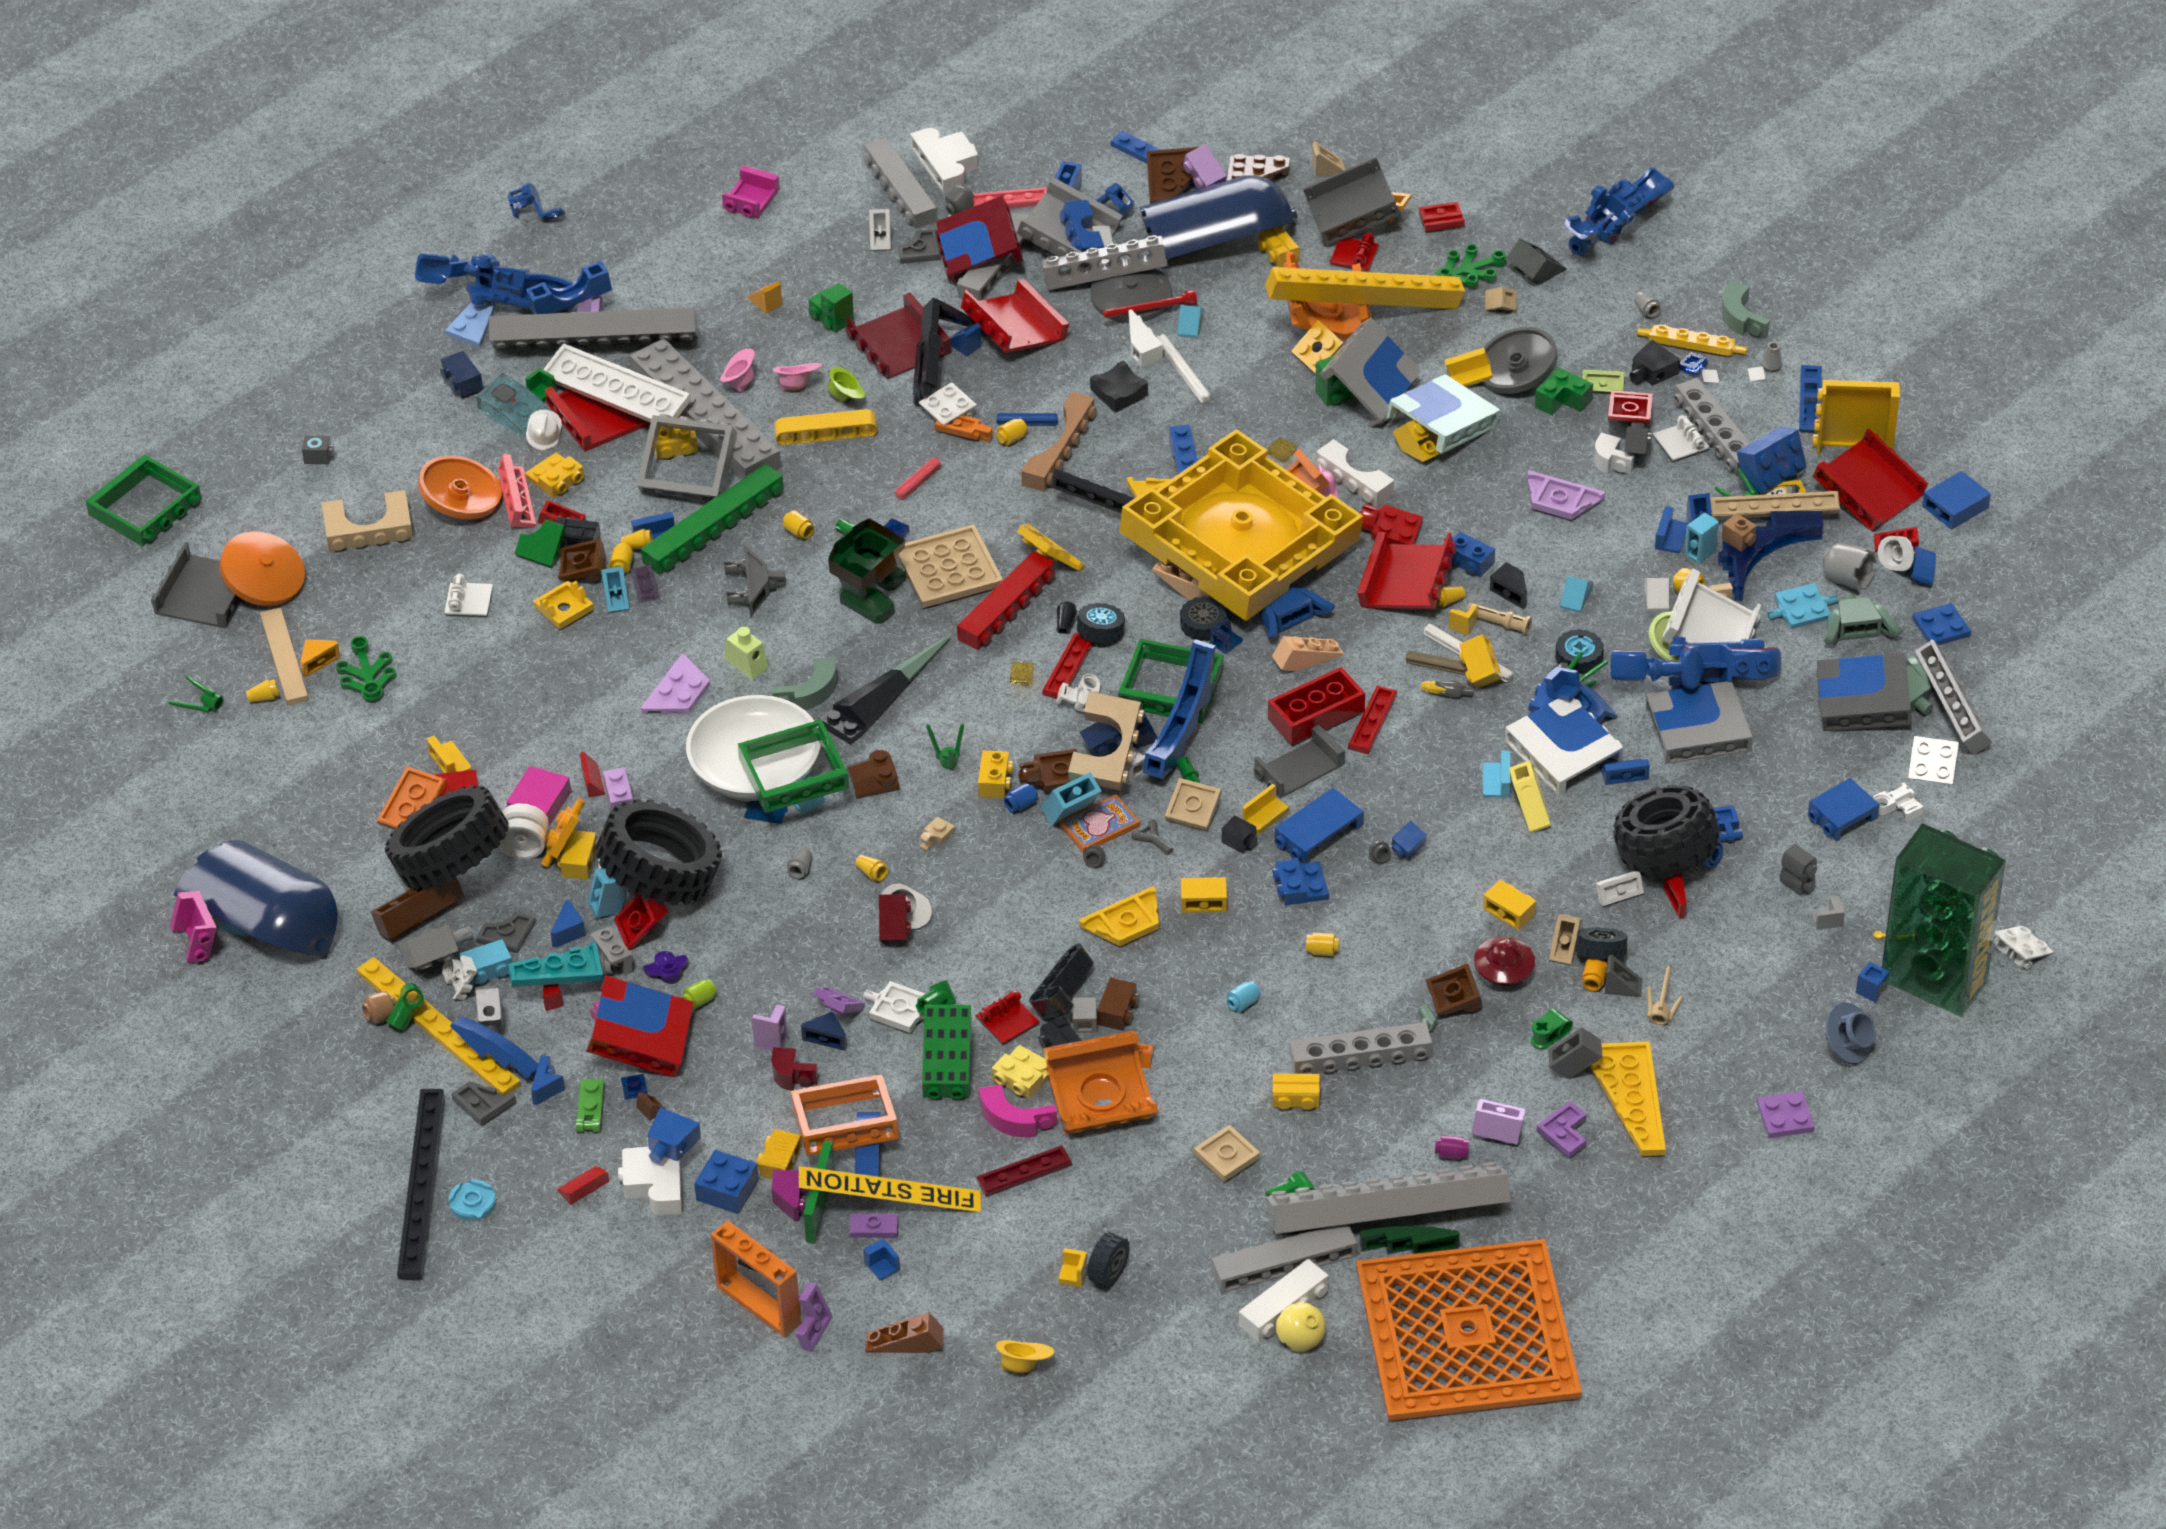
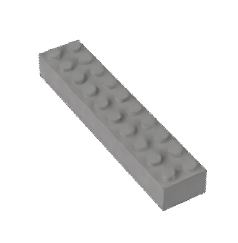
[488,307,697,350]
[630,338,781,480]
[1266,1162,1511,1234]

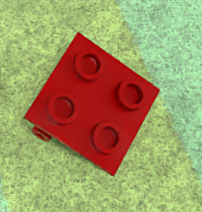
[1329,232,1379,271]
[975,991,1040,1044]

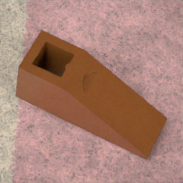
[865,1312,944,1353]

